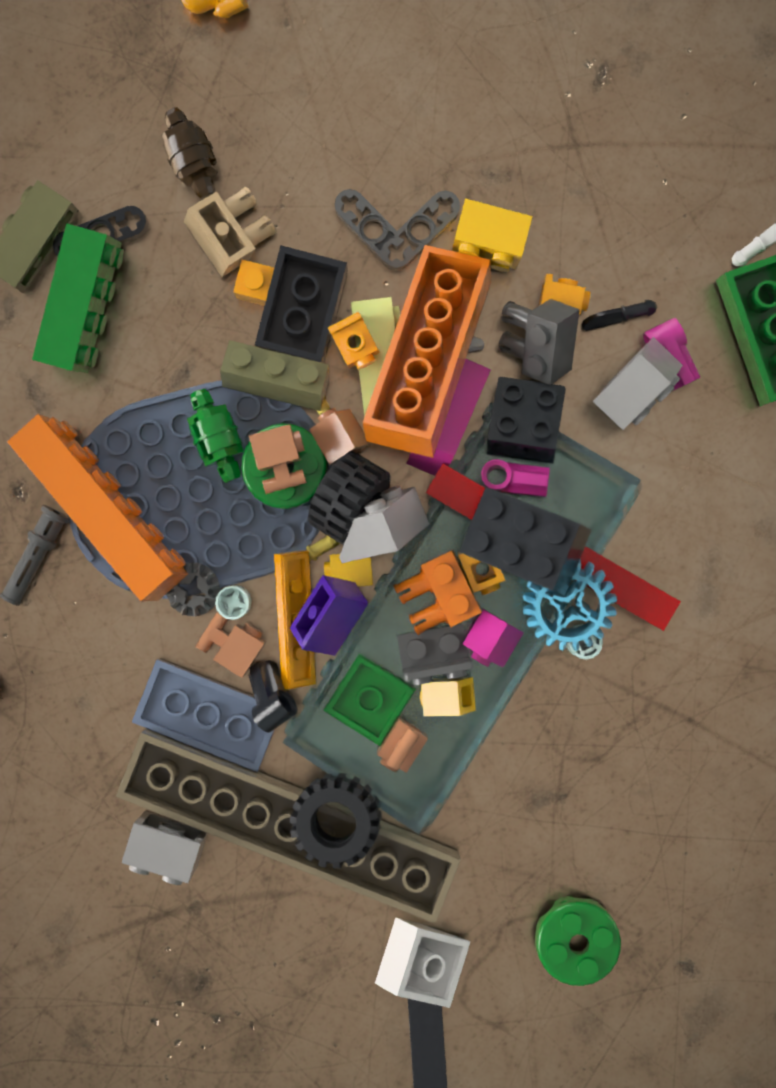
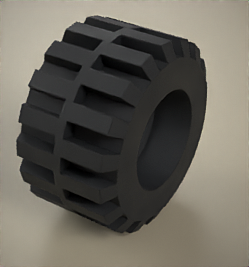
[308,451,391,546]
[290,773,382,869]

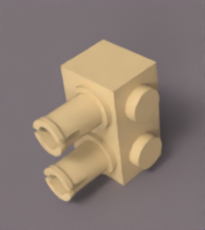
[184,187,276,277]

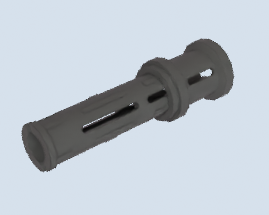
[0,505,70,606]

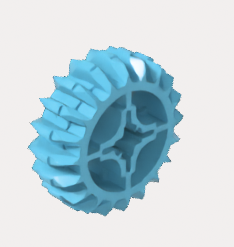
[523,560,617,651]

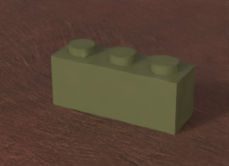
[0,180,78,293]
[220,340,329,411]

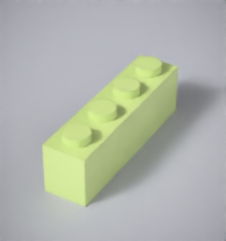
[351,297,400,417]

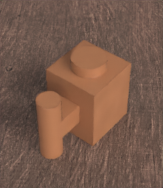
[309,408,371,465]
[249,424,306,494]
[195,612,267,678]
[377,717,428,773]

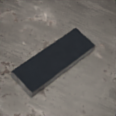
[408,999,447,1088]

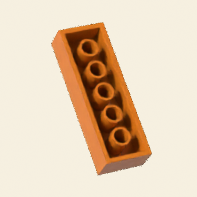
[362,245,491,458]
[7,414,188,601]

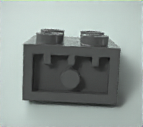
[396,623,474,685]

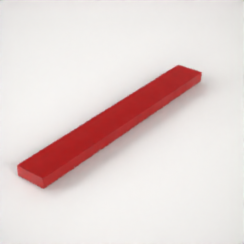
[426,463,681,631]

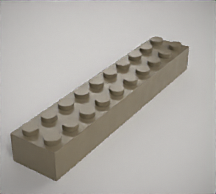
[116,728,461,924]

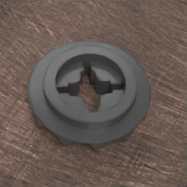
[166,562,220,617]

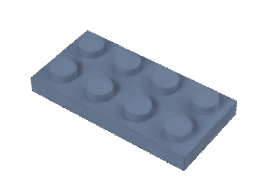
[132,658,275,772]

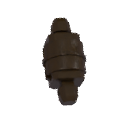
[162,107,218,200]

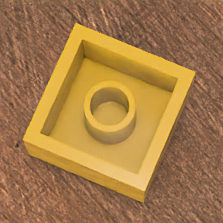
[452,198,533,272]

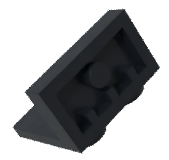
[487,377,566,464]

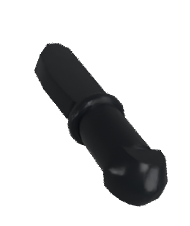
[581,299,657,331]

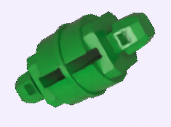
[187,389,244,483]

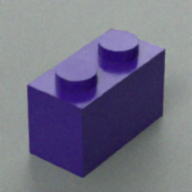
[290,575,369,656]

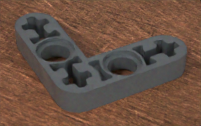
[335,189,460,271]

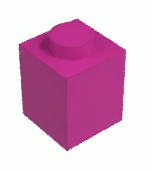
[463,609,524,667]

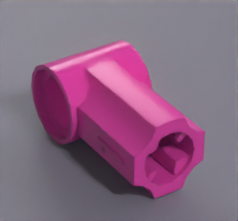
[643,318,701,391]
[481,459,550,498]

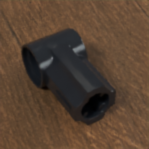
[248,660,298,733]

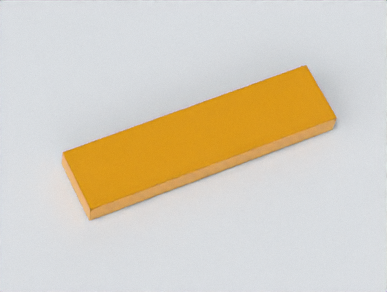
[274,550,316,690]

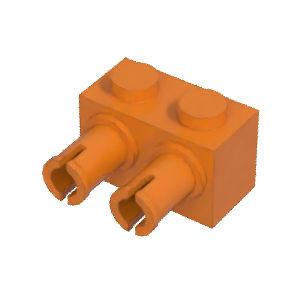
[394,549,482,635]

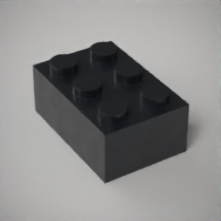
[255,245,348,363]
[459,487,592,595]

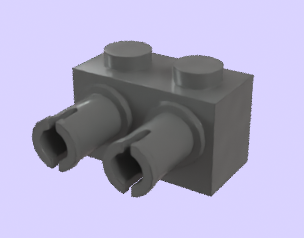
[498,299,580,385]

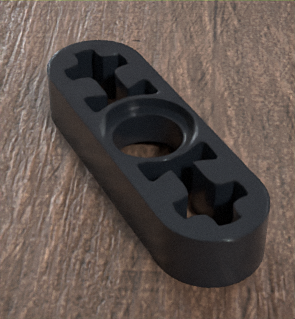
[53,206,148,256]

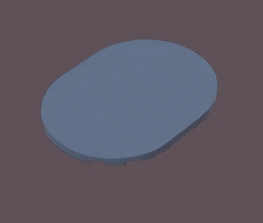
[68,381,332,599]

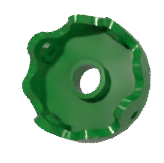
[241,423,328,509]
[535,896,621,986]

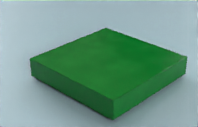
[323,653,416,746]

